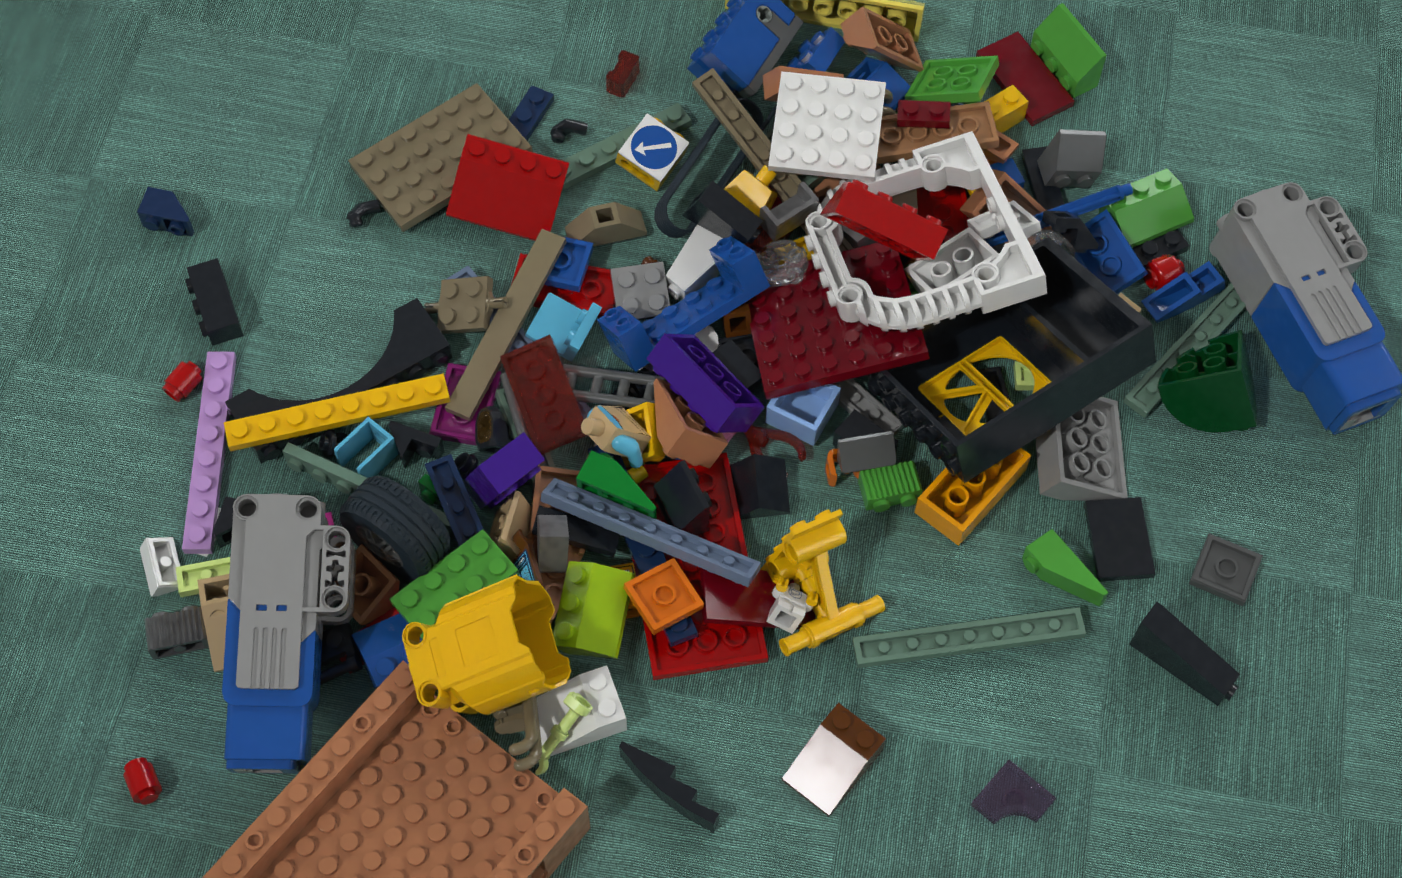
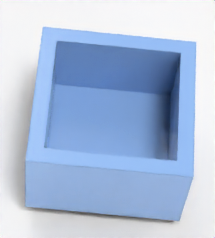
[765,384,841,446]

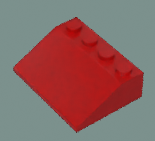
[446,134,569,241]
[820,179,948,261]

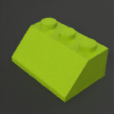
[553,561,635,659]

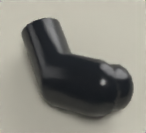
[346,199,381,228]

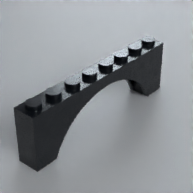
[225,298,452,464]

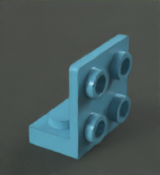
[525,293,602,362]

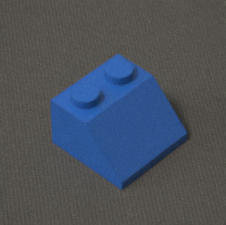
[351,613,422,689]

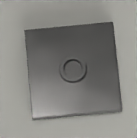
[1188,533,1263,606]

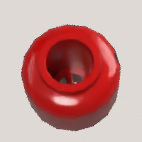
[1143,254,1185,291]

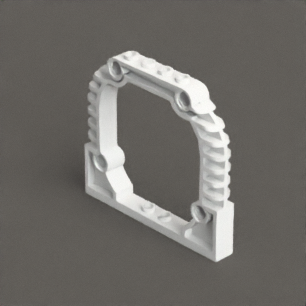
[804,131,1047,332]

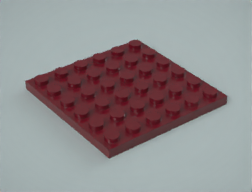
[748,243,929,400]

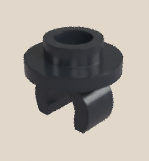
[319,429,347,457]

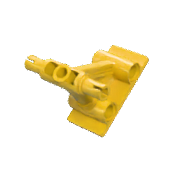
[760,509,885,656]

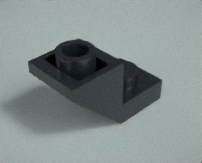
[1042,211,1099,253]

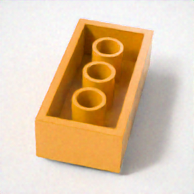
[914,422,1031,546]

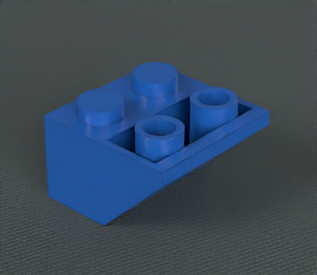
[846,57,910,110]

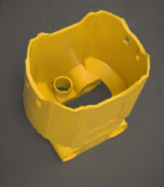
[402,574,571,715]

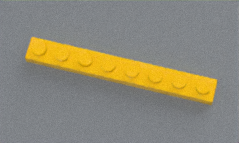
[223,373,450,452]

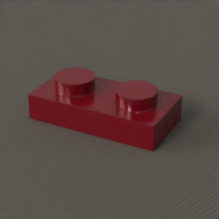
[897,100,951,129]

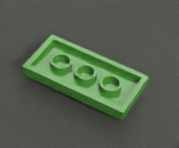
[390,529,519,640]

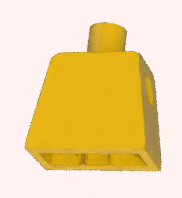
[724,165,778,230]

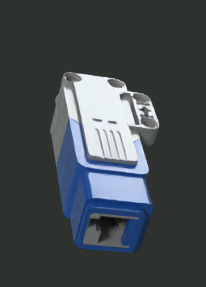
[1209,182,1402,435]
[222,493,356,774]

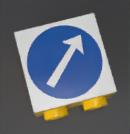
[615,113,689,191]

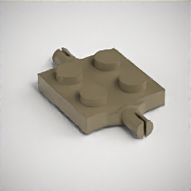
[424,276,508,334]

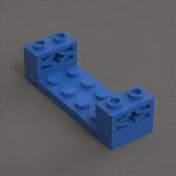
[597,236,770,372]

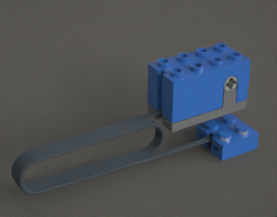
[654,0,845,238]

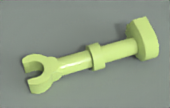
[526,692,593,775]

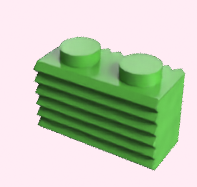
[858,460,923,512]

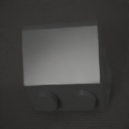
[1037,129,1107,188]

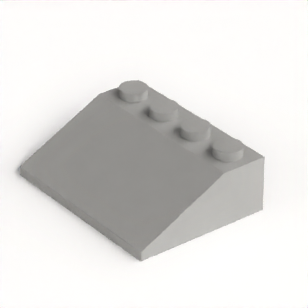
[1035,397,1128,501]

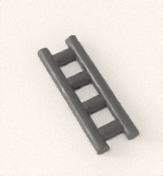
[552,364,668,408]

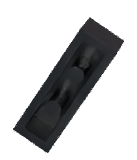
[185,258,244,346]

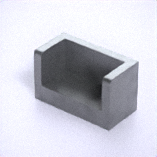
[759,181,819,242]

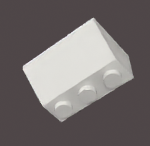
[904,227,999,293]

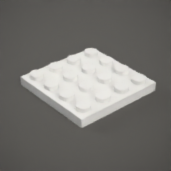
[768,71,886,182]

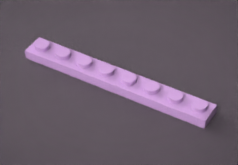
[182,352,237,554]

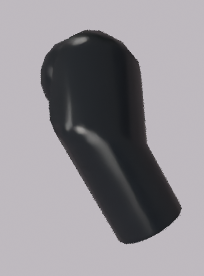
[550,119,588,144]

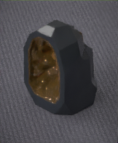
[475,406,511,454]

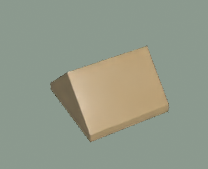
[489,490,532,562]

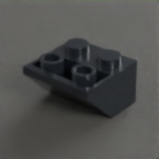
[654,460,712,536]

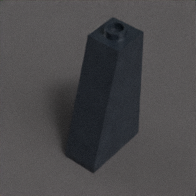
[1129,602,1240,706]

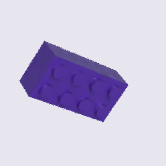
[646,333,765,433]
[463,432,545,510]

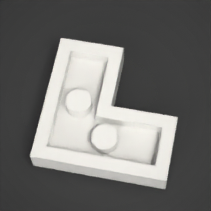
[967,200,1041,239]

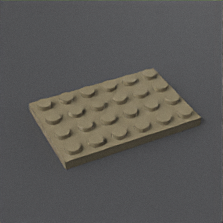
[348,83,533,232]

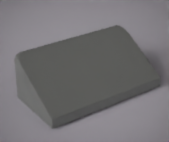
[837,431,896,473]

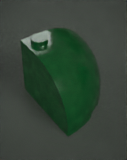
[1158,330,1257,433]

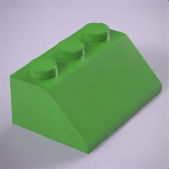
[1030,3,1107,98]
[1099,168,1194,248]

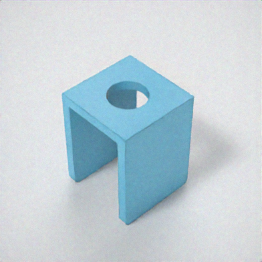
[334,416,398,478]

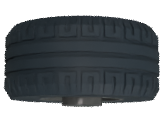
[339,476,450,581]

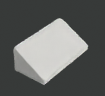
[140,537,180,597]

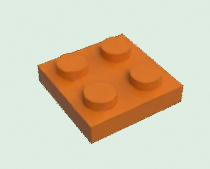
[623,558,704,635]

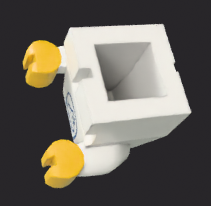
[766,577,819,634]

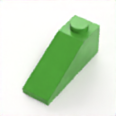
[1022,529,1109,606]

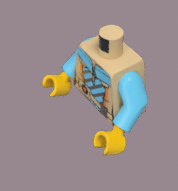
[581,405,652,484]

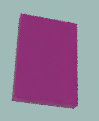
[429,363,502,446]

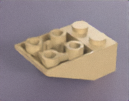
[197,574,229,673]

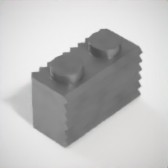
[144,606,209,660]

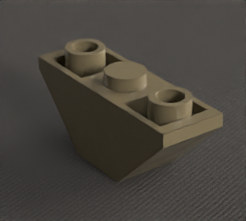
[565,202,647,247]

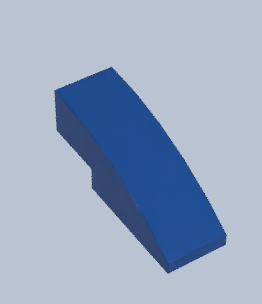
[1141,261,1225,323]

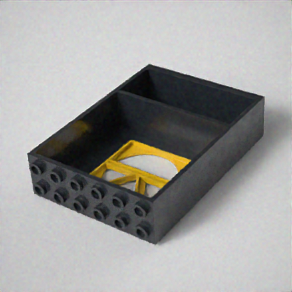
[867,237,1156,483]

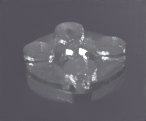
[756,240,808,287]

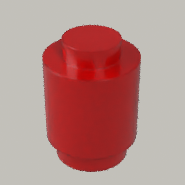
[162,361,203,402]
[123,757,162,805]

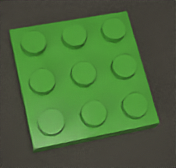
[905,55,999,104]

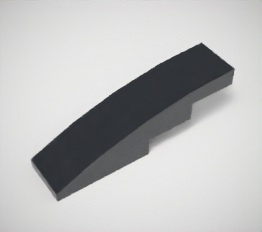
[619,741,719,833]

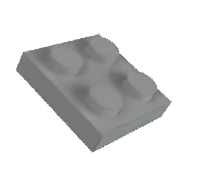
[610,262,670,320]

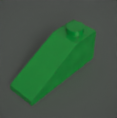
[576,450,657,519]

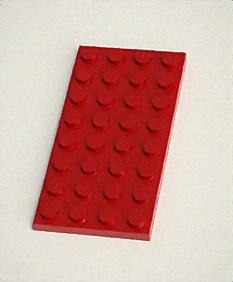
[626,453,768,680]

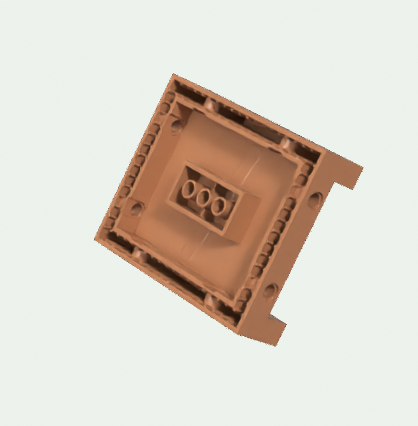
[202,661,591,878]

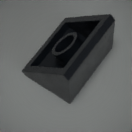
[730,454,790,519]

